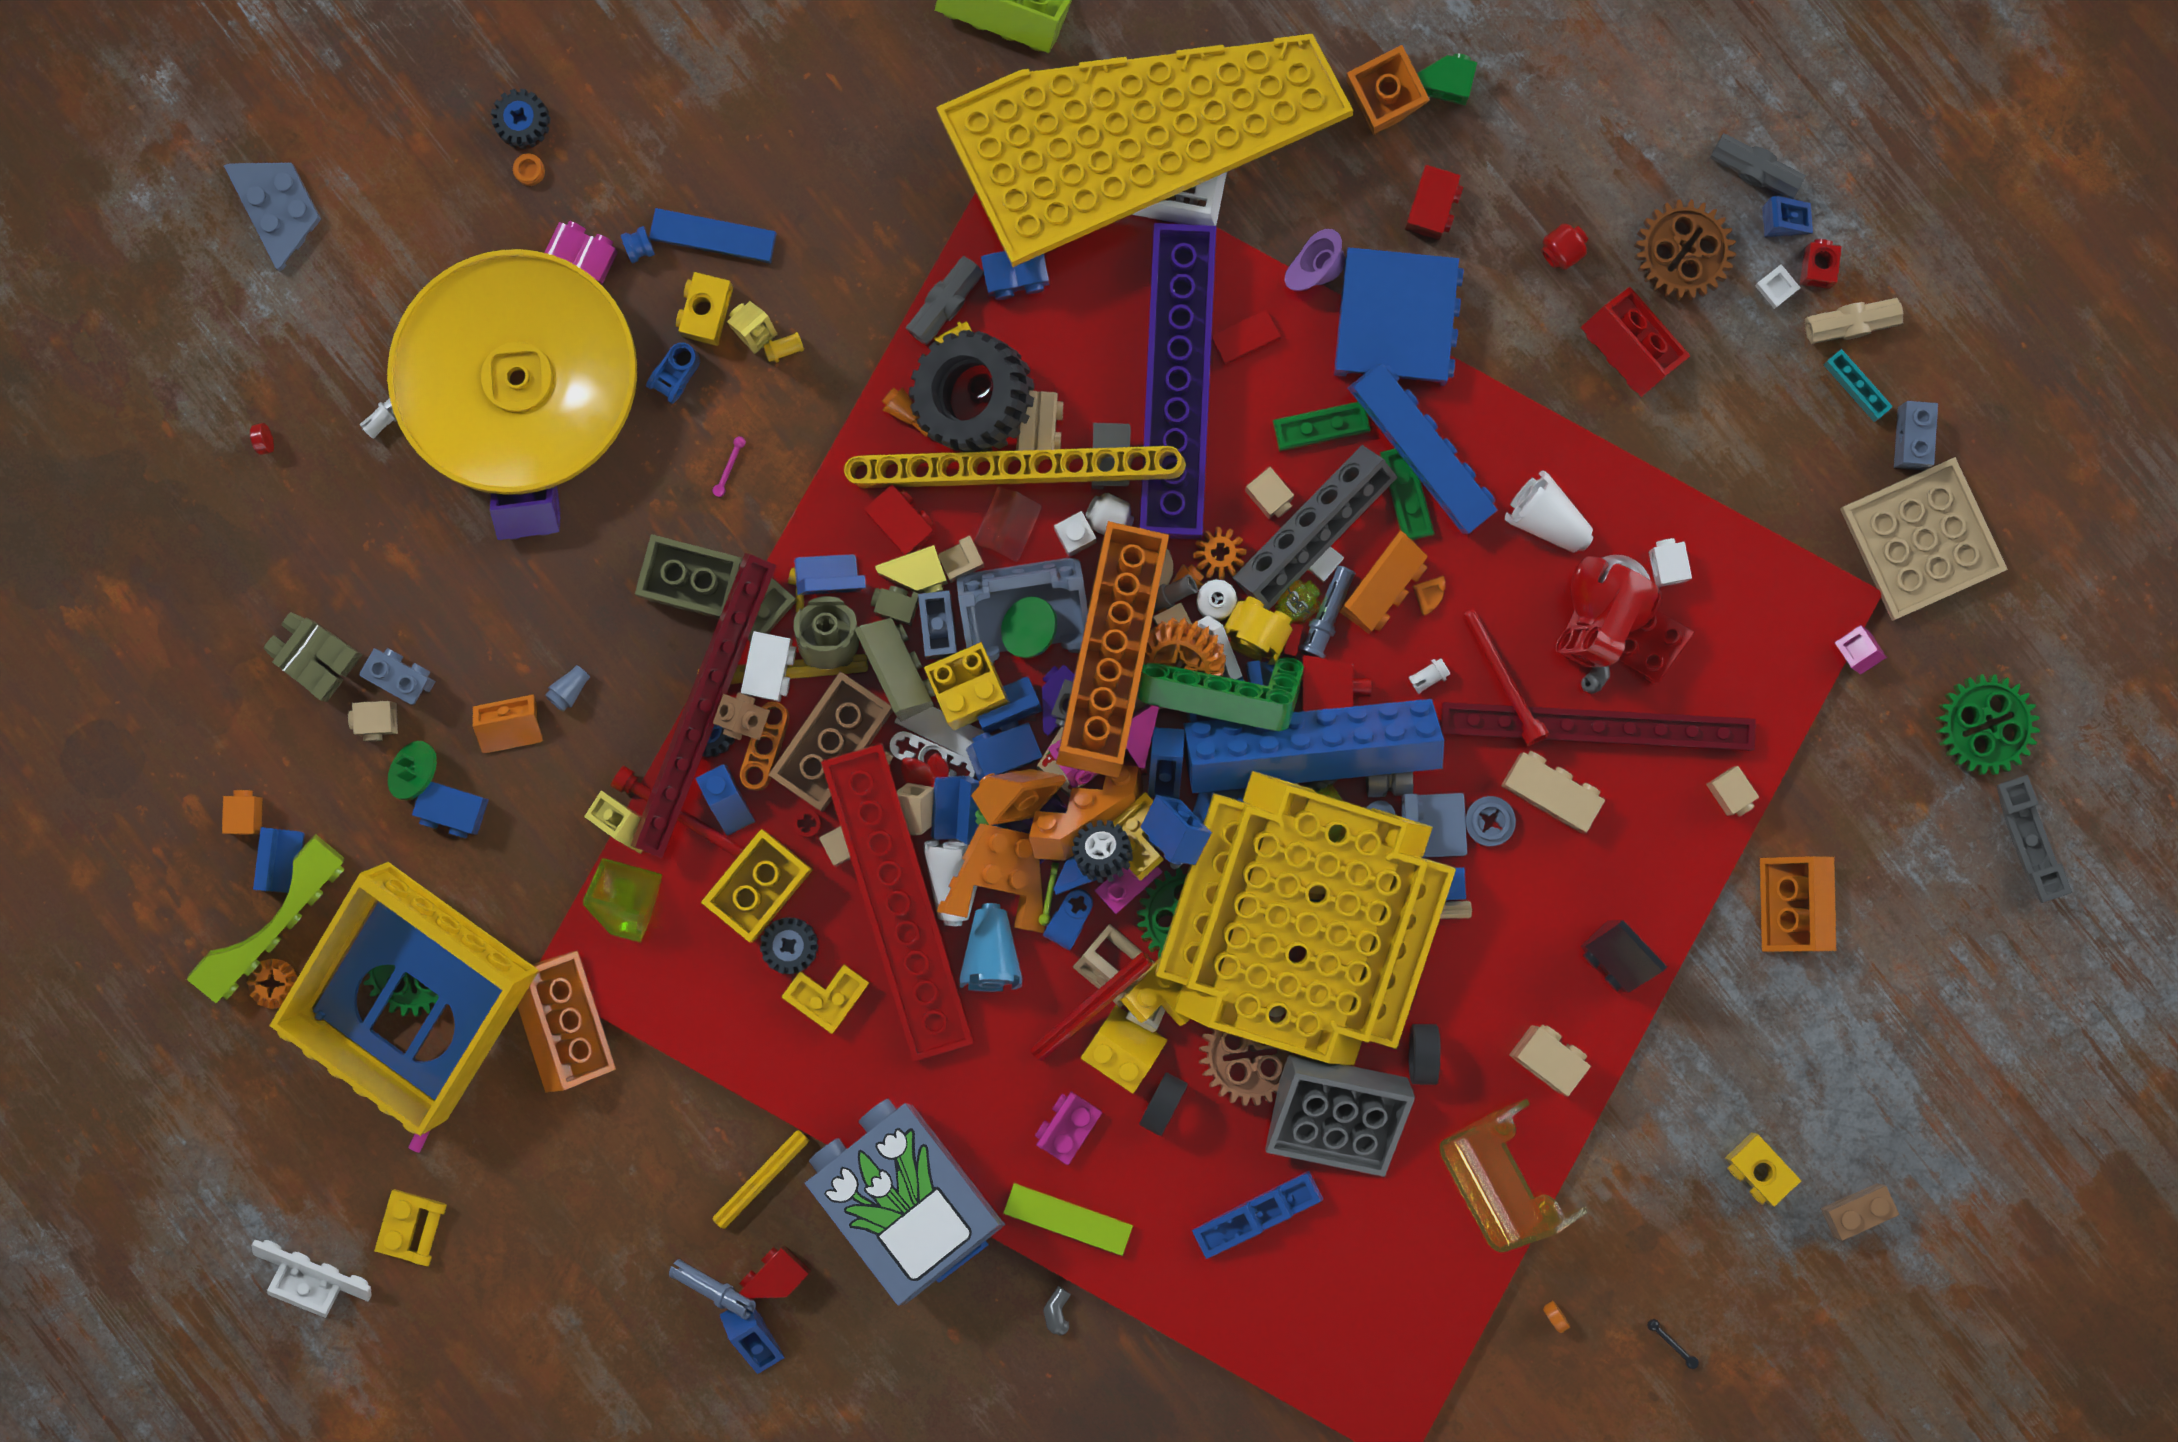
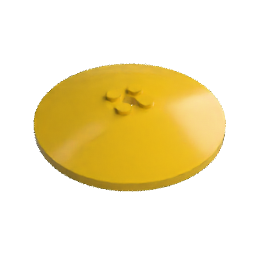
[387,249,637,495]

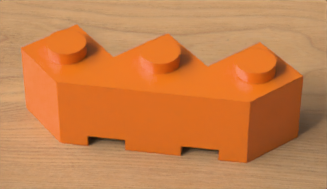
[1029,765,1144,861]

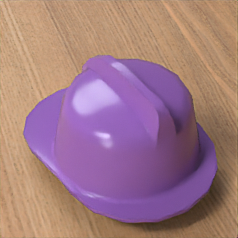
[1285,229,1345,291]

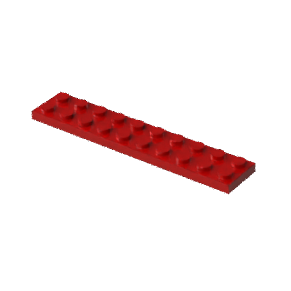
[821,743,974,1062]

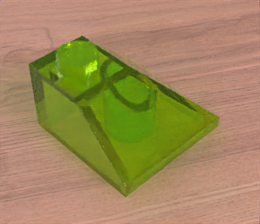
[583,858,662,942]

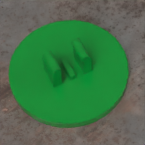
[1001,597,1057,658]
[388,741,437,801]

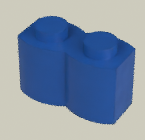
[981,251,1050,300]

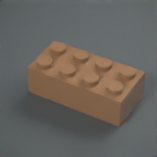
[769,672,893,812]

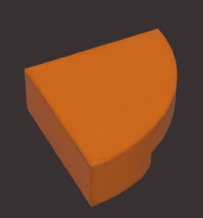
[1413,576,1445,616]

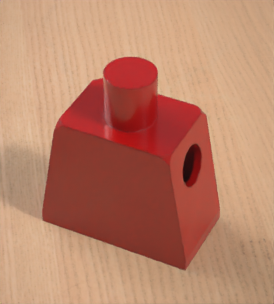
[1301,655,1371,712]

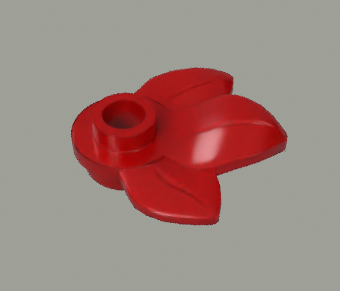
[896,753,950,791]

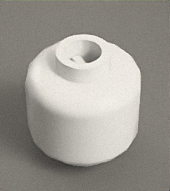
[1086,493,1134,535]
[1196,579,1237,622]

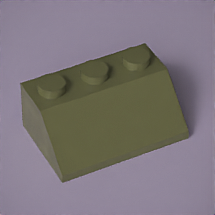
[854,618,936,722]

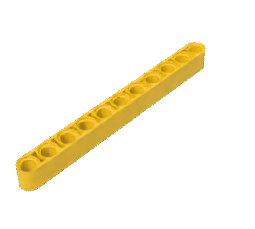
[844,446,1186,488]

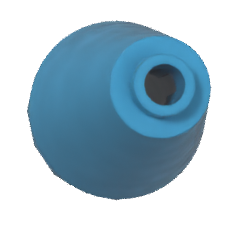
[959,903,1022,992]

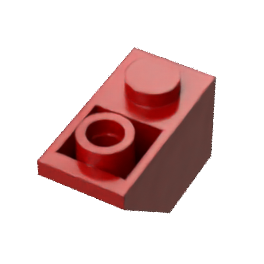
[739,1245,811,1298]

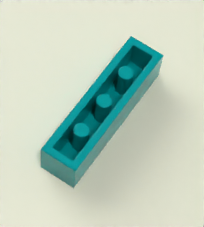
[1823,349,1893,422]

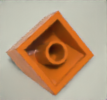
[1346,45,1430,135]
[971,769,1066,825]

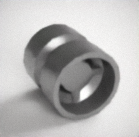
[1365,772,1413,797]

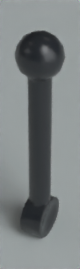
[1647,1319,1699,1369]

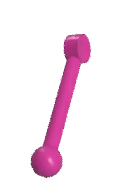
[712,436,746,497]

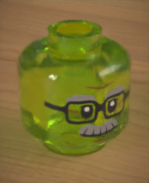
[1274,579,1321,625]

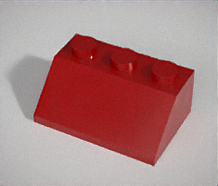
[1580,287,1690,397]

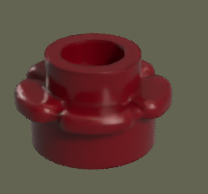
[968,374,993,404]

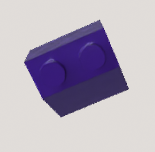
[490,486,560,540]

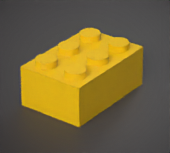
[701,829,813,942]

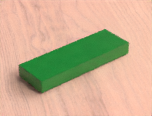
[1273,402,1371,452]
[1380,449,1434,541]

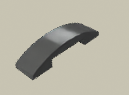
[1997,775,2073,903]

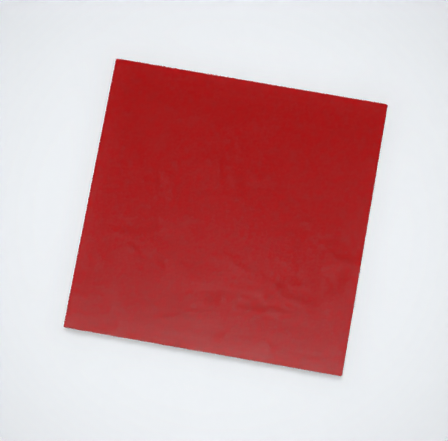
[540,192,1882,1442]

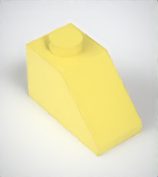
[875,545,948,594]
[584,791,642,854]

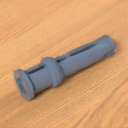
[1298,566,1356,658]

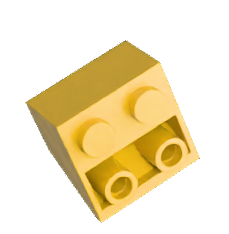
[924,642,1010,731]

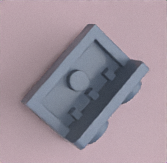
[360,648,436,705]

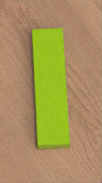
[1003,1183,1133,1256]

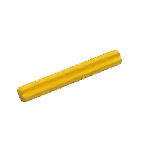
[713,1130,809,1229]

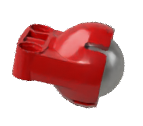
[1556,555,1662,667]

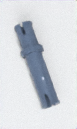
[669,1259,756,1320]

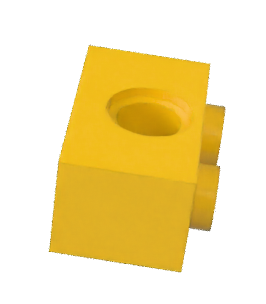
[676,272,733,346]
[1725,1132,1801,1207]

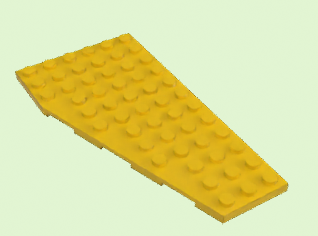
[936,34,1353,267]

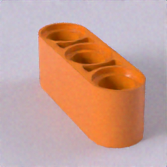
[740,702,790,791]

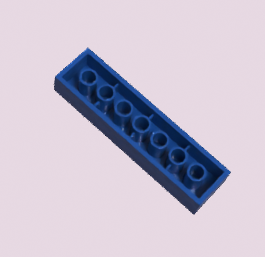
[1183,699,1444,793]

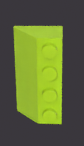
[934,0,1072,53]

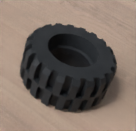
[909,330,1034,452]

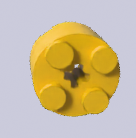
[1224,596,1292,665]

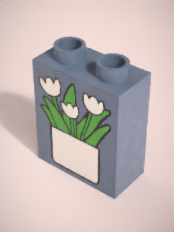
[805,1098,1005,1306]

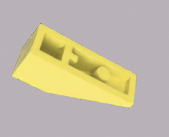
[727,301,777,354]

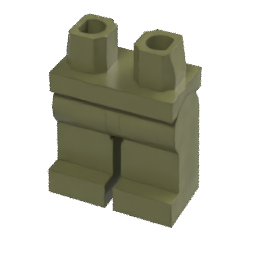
[264,612,363,702]

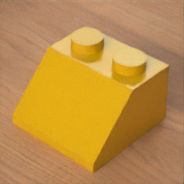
[1081,1005,1168,1094]

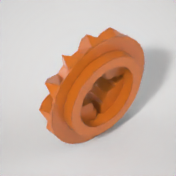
[246,959,298,1009]

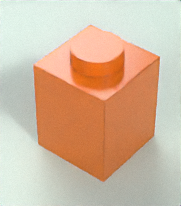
[222,790,263,835]

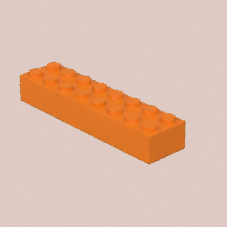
[1056,521,1169,778]

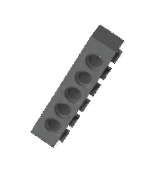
[1233,445,1397,610]

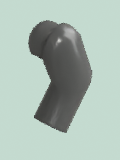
[1581,666,1611,694]
[1043,1286,1071,1335]

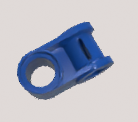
[646,343,700,404]
[1042,889,1093,951]

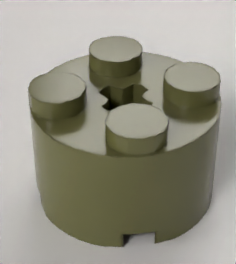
[794,596,859,669]

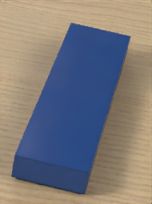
[649,208,777,263]

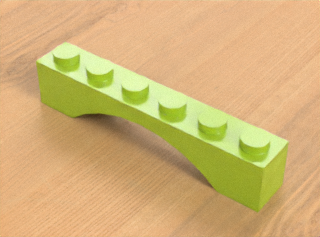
[187,834,344,1003]

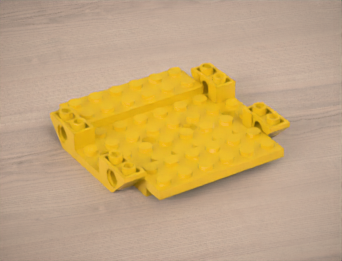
[1155,771,1456,1066]

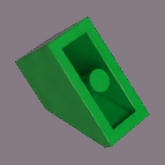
[1417,54,1477,105]

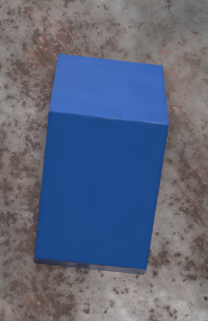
[1762,196,1813,237]

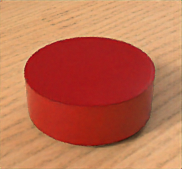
[250,423,274,455]

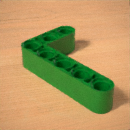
[1138,657,1304,731]

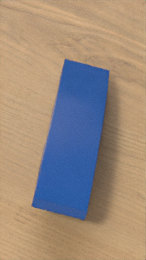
[1192,1171,1323,1259]

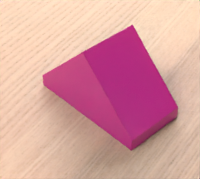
[1126,704,1159,768]

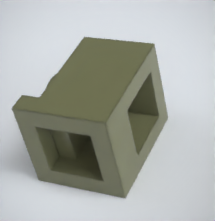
[871,586,919,626]

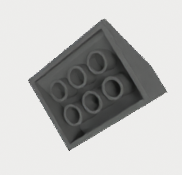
[1265,1053,1415,1177]

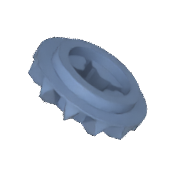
[1465,796,1516,846]

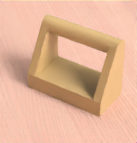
[1073,924,1155,1008]

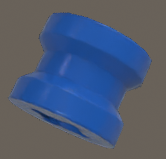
[621,226,655,264]

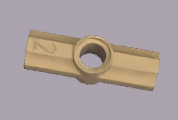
[1805,298,1904,344]

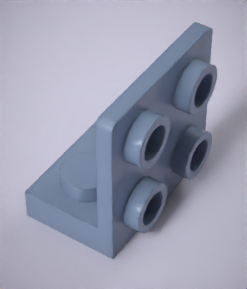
[1401,793,1467,858]

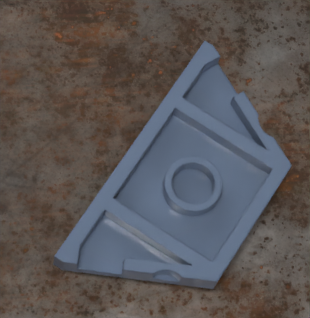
[224,163,321,272]

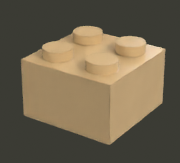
[1509,1025,1591,1096]

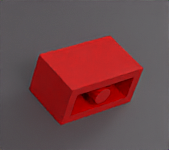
[1405,165,1464,240]
[864,484,935,556]

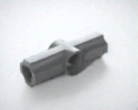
[1710,133,1806,199]
[906,256,984,346]

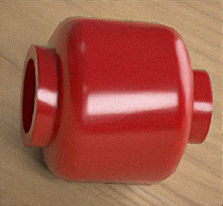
[1541,223,1589,270]

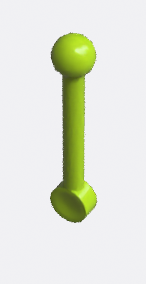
[1039,862,1059,926]

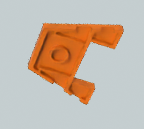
[937,824,1045,933]

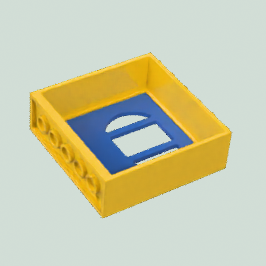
[269,862,539,1136]

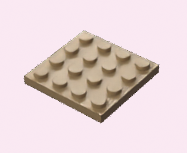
[1840,457,2008,621]

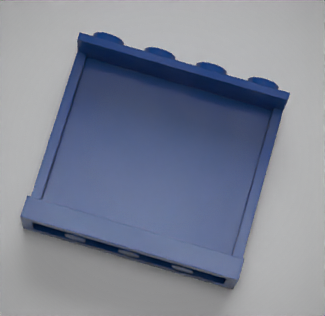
[1334,247,1464,386]

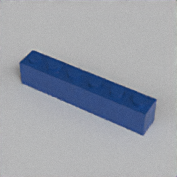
[1348,363,1497,534]

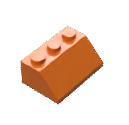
[1340,530,1428,634]
[1760,856,1836,952]

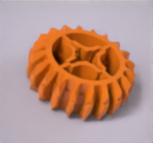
[1144,617,1226,677]

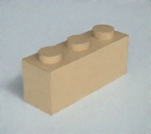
[1501,751,1605,833]

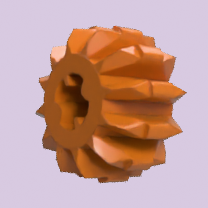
[1193,527,1246,580]

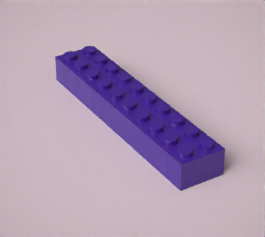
[1140,223,1216,540]

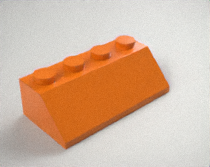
[517,951,616,1093]

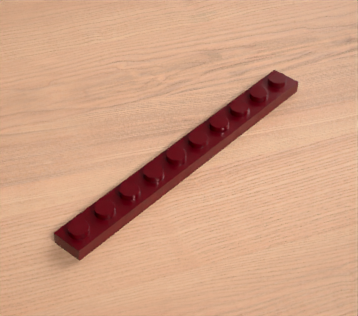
[630,553,777,858]
[1441,702,1756,751]

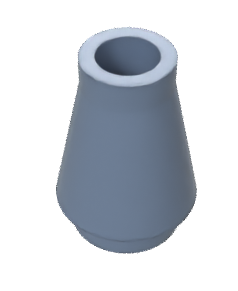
[545,665,590,712]

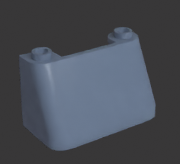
[957,558,1088,664]

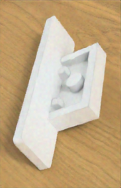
[251,1240,372,1318]

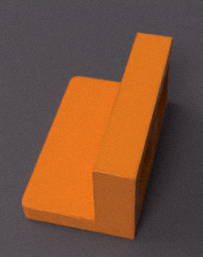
[473,694,543,753]

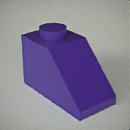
[1042,665,1075,737]

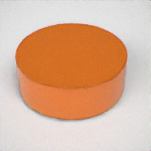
[513,153,545,186]
[1543,1300,1570,1333]

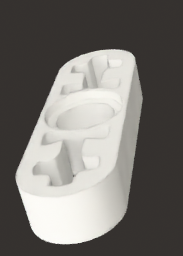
[890,731,975,778]

